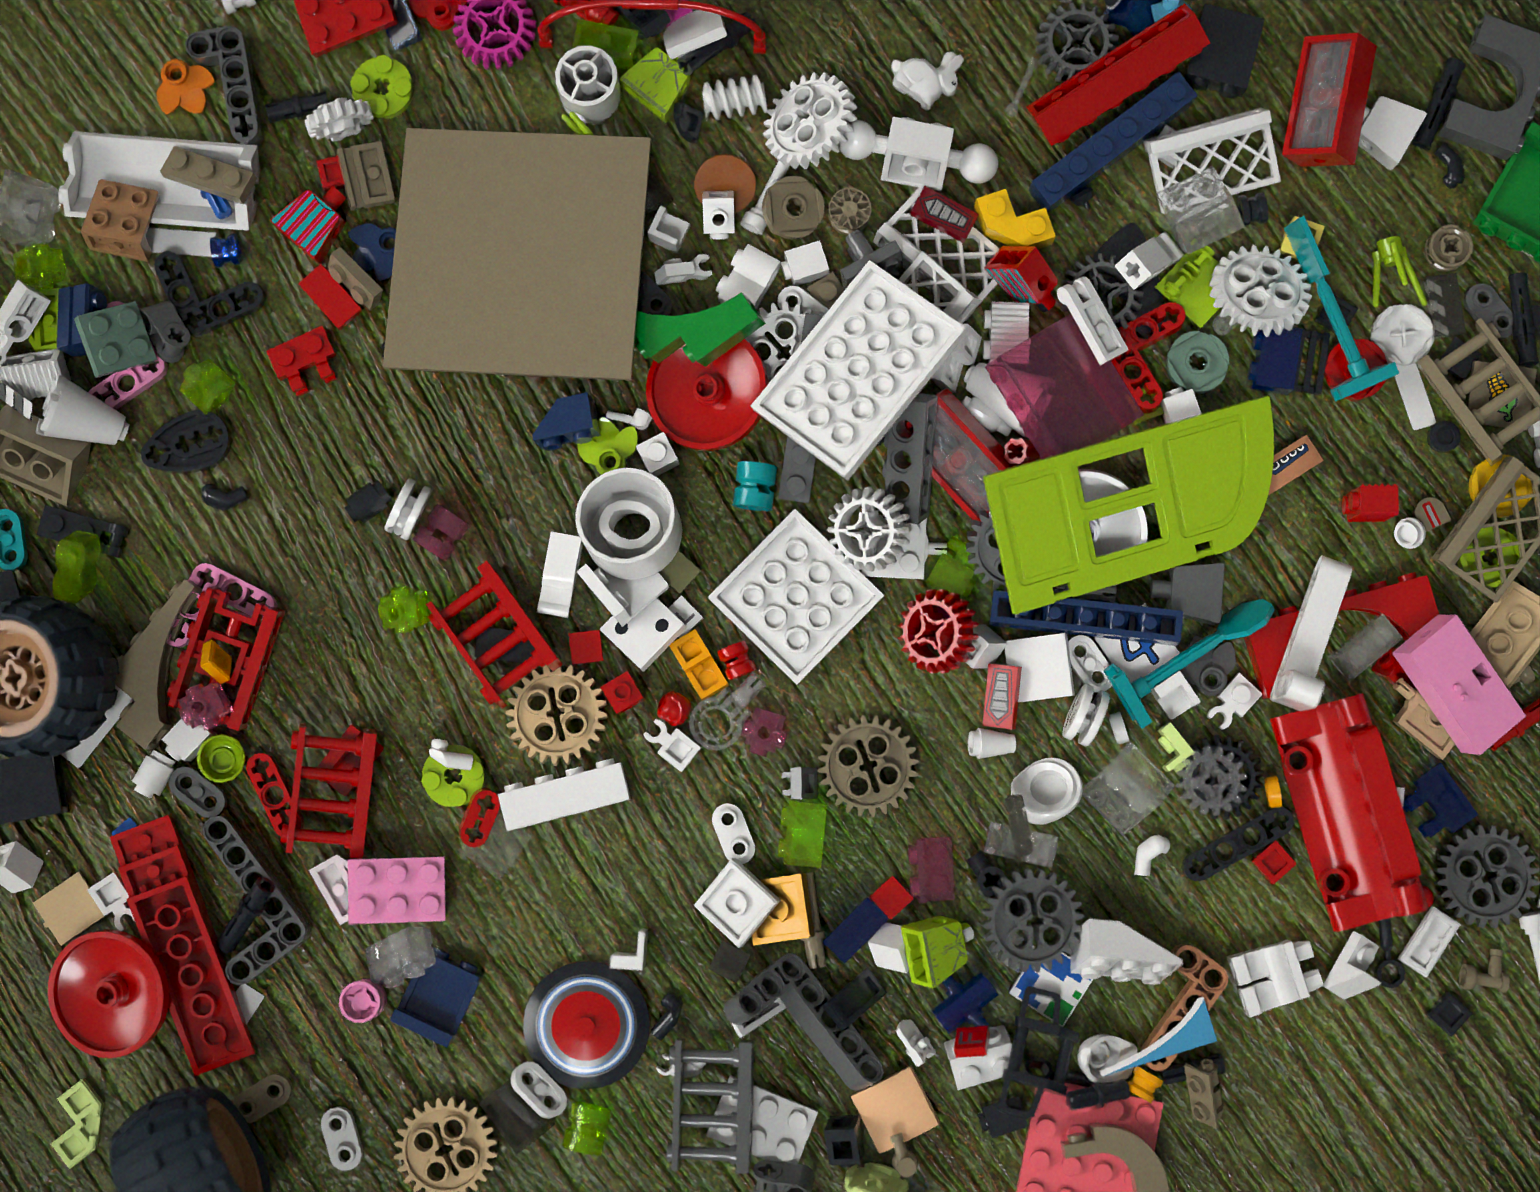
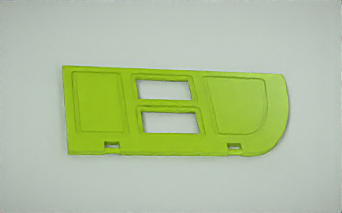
[983,396,1274,615]

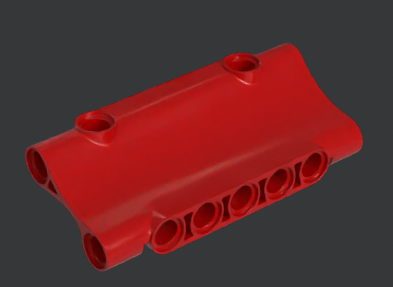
[1269,693,1429,932]

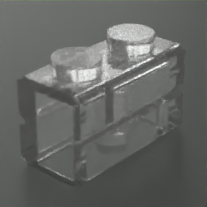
[1328,614,1403,680]
[365,927,436,988]

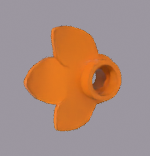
[157,59,215,115]

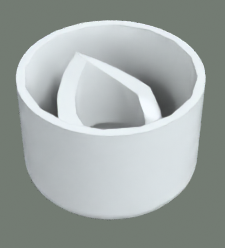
[576,468,682,580]

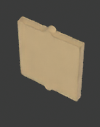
[33,872,107,946]

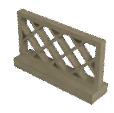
[1432,456,1540,602]

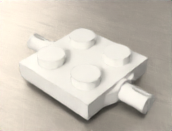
[852,515,947,579]

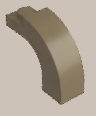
[1060,1123,1169,1192]

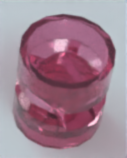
[412,504,470,562]

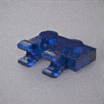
[1403,763,1478,838]

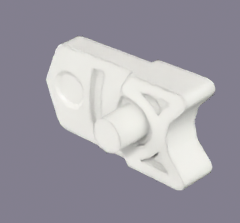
[896,1020,936,1067]

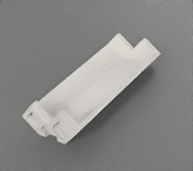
[58,131,260,231]

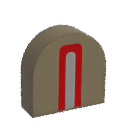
[1412,497,1451,532]

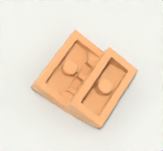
[851,1066,940,1154]

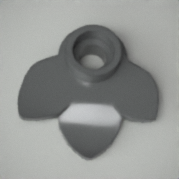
[1180,636,1236,696]

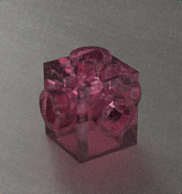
[178,683,234,731]
[740,707,788,757]

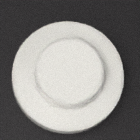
[1394,517,1426,549]

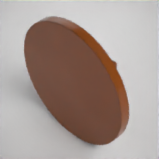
[694,154,756,213]

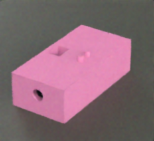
[1392,614,1526,755]

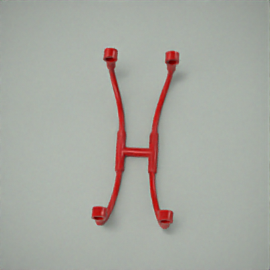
[538,0,766,54]

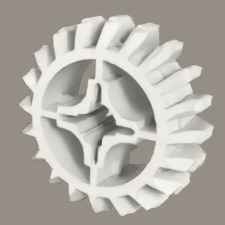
[827,487,912,572]

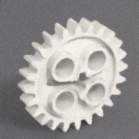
[763,72,857,169]
[1209,245,1312,337]
[745,302,813,383]

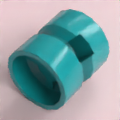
[733,461,777,511]

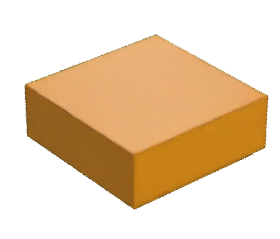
[200,640,232,684]

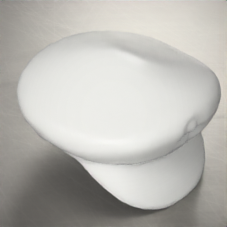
[1011,758,1083,825]

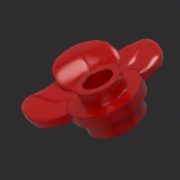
[409,0,468,31]

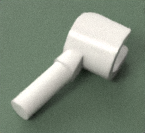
[606,408,652,430]

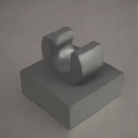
[782,767,818,799]

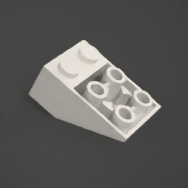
[1070,919,1183,985]

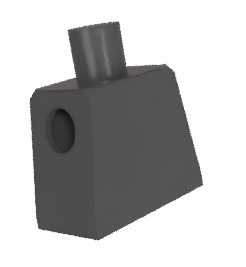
[1150,563,1225,625]

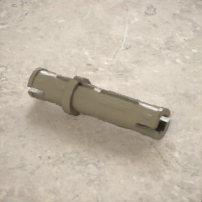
[801,872,827,969]

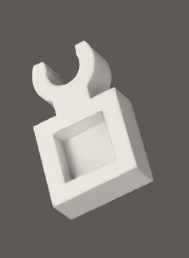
[1206,673,1263,730]
[643,719,701,772]
[87,872,135,931]

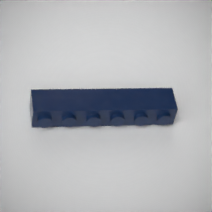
[1028,72,1198,213]

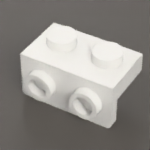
[944,1025,1012,1090]

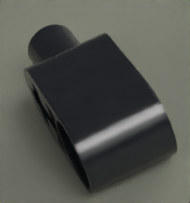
[966,850,1022,914]

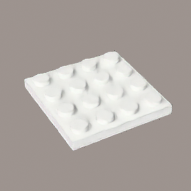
[708,509,884,685]

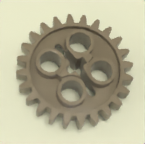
[817,715,919,817]

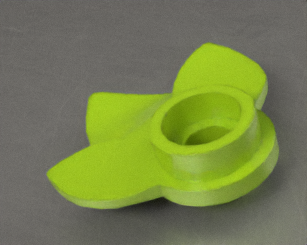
[577,417,638,475]

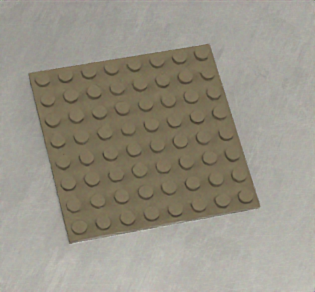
[383,128,651,381]

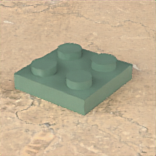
[74,301,157,378]

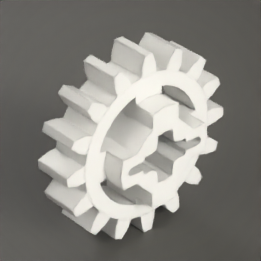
[304,98,374,141]

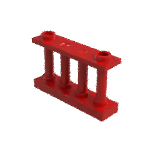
[426,561,563,709]
[280,722,377,859]

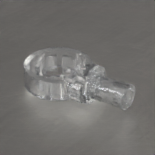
[689,671,767,750]

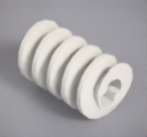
[702,75,767,121]

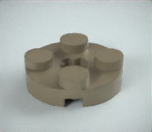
[762,176,825,239]

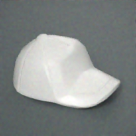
[1077,1034,1137,1083]

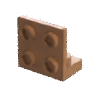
[81,179,159,262]

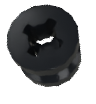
[1237,193,1268,227]

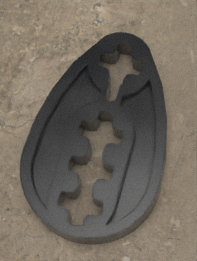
[141,410,232,474]

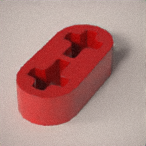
[459,788,500,848]

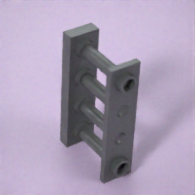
[666,1038,755,1174]

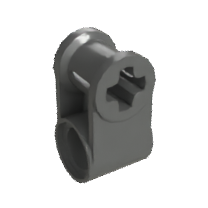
[139,300,190,363]
[753,1160,815,1192]

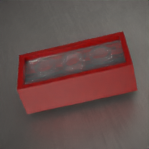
[1282,33,1377,167]
[905,388,1015,521]

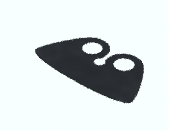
[1092,222,1167,334]

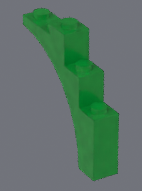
[635,292,766,367]

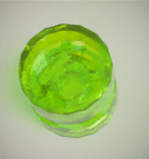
[562,1101,612,1156]

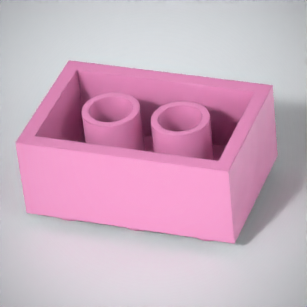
[347,857,445,924]

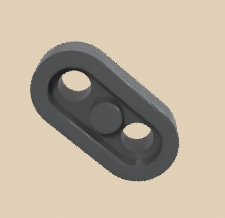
[1463,284,1515,341]
[169,767,227,818]

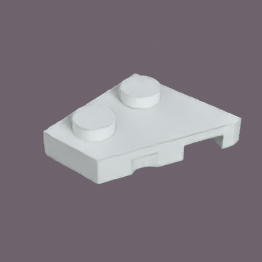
[309,855,348,925]

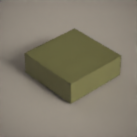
[658,550,701,594]

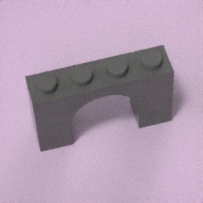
[1437,14,1540,161]

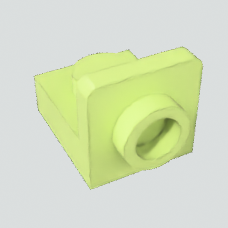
[1157,722,1194,773]

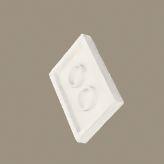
[706,1075,818,1164]

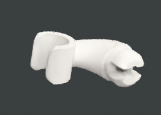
[656,1054,706,1079]

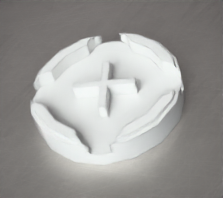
[1370,304,1434,366]

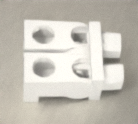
[1226,940,1323,1017]

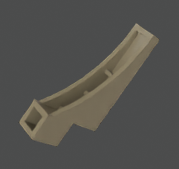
[115,579,203,750]

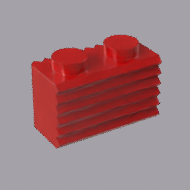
[1341,483,1399,522]

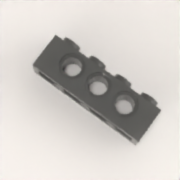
[882,393,938,524]

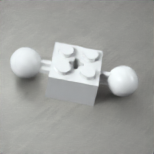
[838,117,998,191]

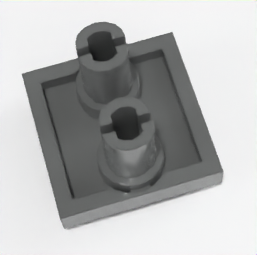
[840,229,904,291]

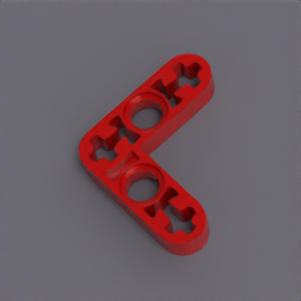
[1108,302,1186,413]

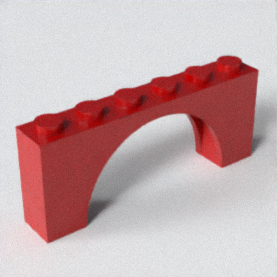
[1244,572,1439,700]

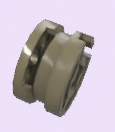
[828,188,871,235]
[1424,224,1473,272]

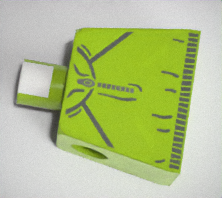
[619,47,691,123]
[901,916,974,988]

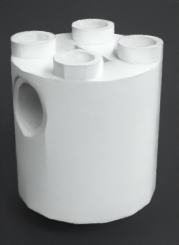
[555,45,621,124]

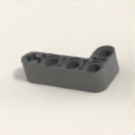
[185,26,264,147]

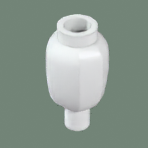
[962,396,1012,436]

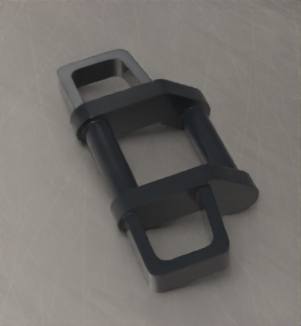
[998,986,1080,1119]

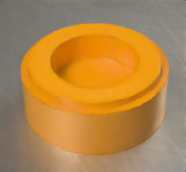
[1264,776,1282,808]

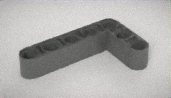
[203,816,311,985]
[724,953,883,1091]

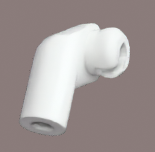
[429,739,473,770]

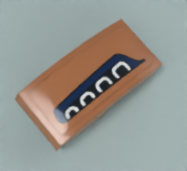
[1268,434,1324,496]

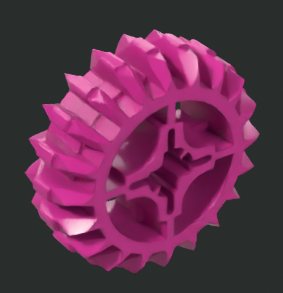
[453,0,536,70]

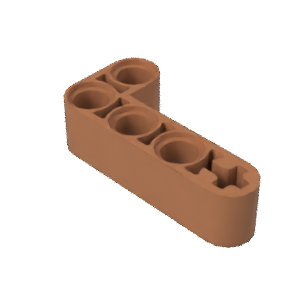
[1140,944,1228,1071]

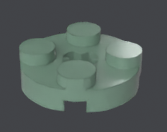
[1165,331,1229,394]

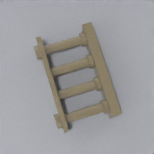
[1417,318,1540,466]

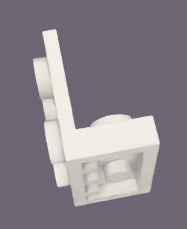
[577,564,669,627]

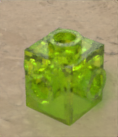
[13,243,66,290]
[179,358,236,415]
[378,586,430,633]

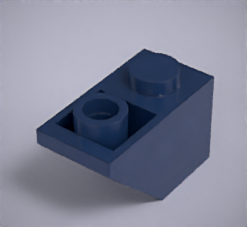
[532,392,601,451]

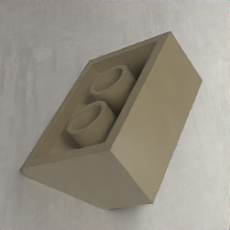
[0,404,91,506]

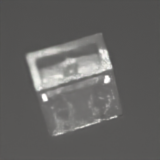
[1156,166,1245,254]
[1082,741,1175,836]

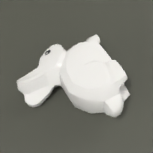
[891,52,964,110]

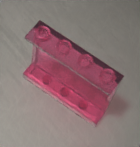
[985,313,1144,459]

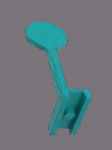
[1103,599,1275,729]

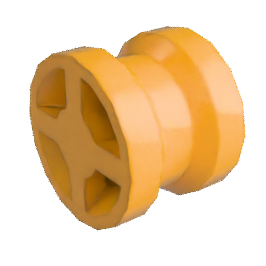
[1127,1066,1164,1104]

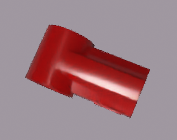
[1004,437,1054,466]

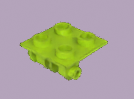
[1155,242,1219,329]

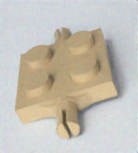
[1392,678,1455,760]

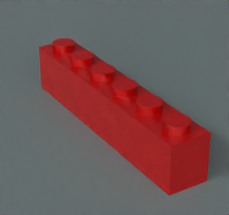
[1026,3,1210,147]

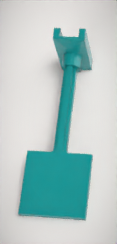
[1284,216,1400,401]

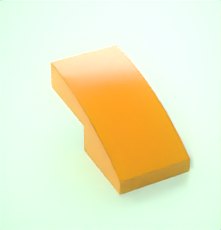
[669,629,729,701]

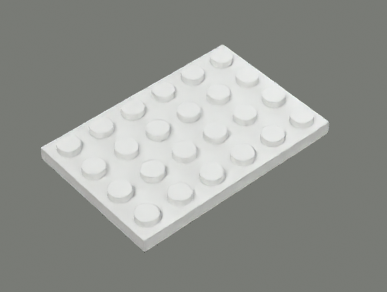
[751,260,968,480]

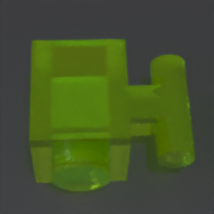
[925,536,976,597]

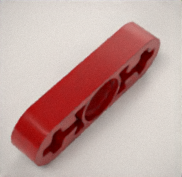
[246,753,304,836]

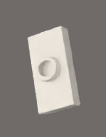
[1398,906,1461,977]

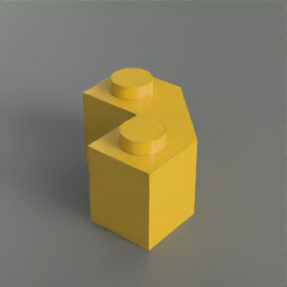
[974,189,1056,249]

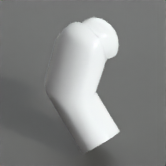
[1134,835,1170,876]

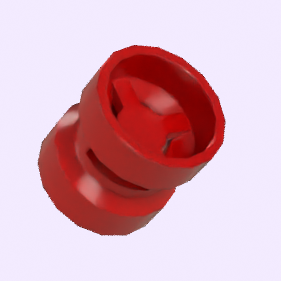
[717,640,757,681]

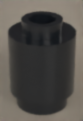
[344,480,392,524]

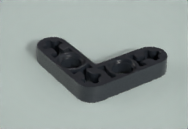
[154,252,266,337]

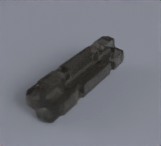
[1005,794,1033,856]

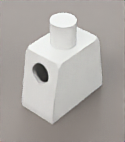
[1358,96,1427,171]

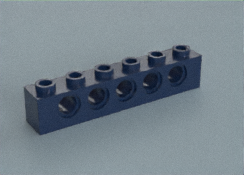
[989,590,1183,646]

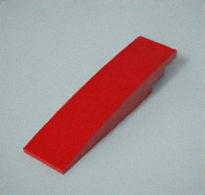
[109,814,255,1076]

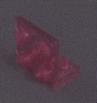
[908,837,955,903]

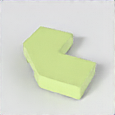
[51,1078,104,1169]

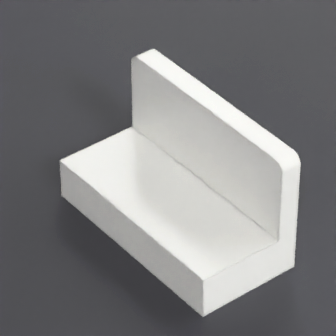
[610,928,648,970]

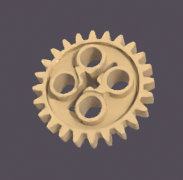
[505,665,608,766]
[394,1096,498,1192]

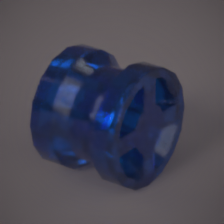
[210,234,242,268]

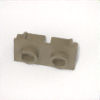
[1184,1059,1224,1129]

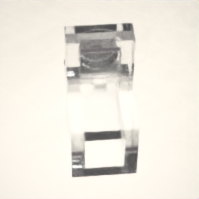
[984,822,1059,868]

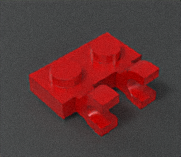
[266,326,337,397]

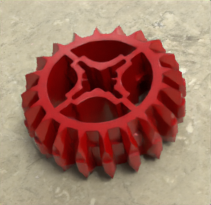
[897,589,980,673]

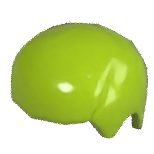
[197,734,246,783]

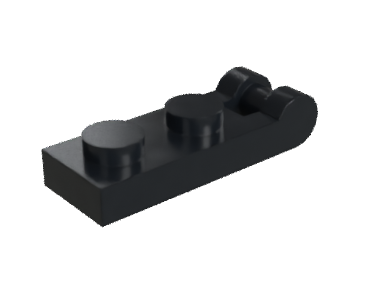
[36,505,129,558]

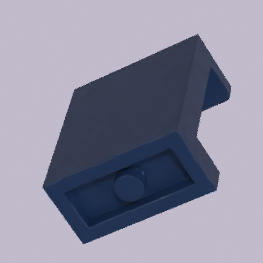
[390,947,483,1047]

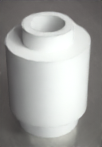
[132,750,176,799]

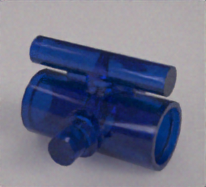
[931,971,999,1034]

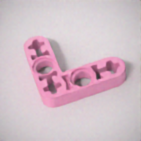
[88,301,168,410]
[167,563,277,647]

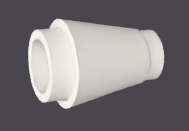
[968,728,1016,759]

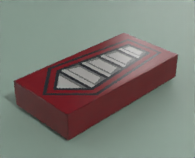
[909,186,979,243]

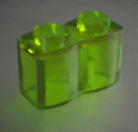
[52,530,100,603]

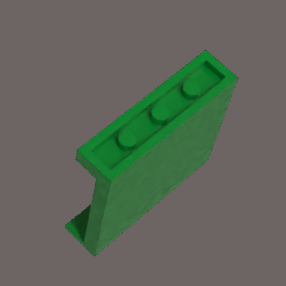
[1472,121,1540,264]

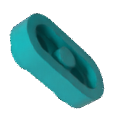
[0,509,28,571]

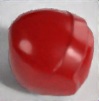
[657,691,692,726]

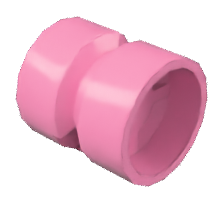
[339,979,387,1023]

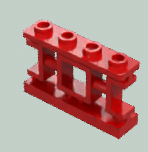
[167,586,285,731]

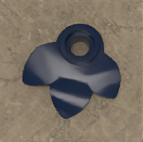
[348,223,396,281]

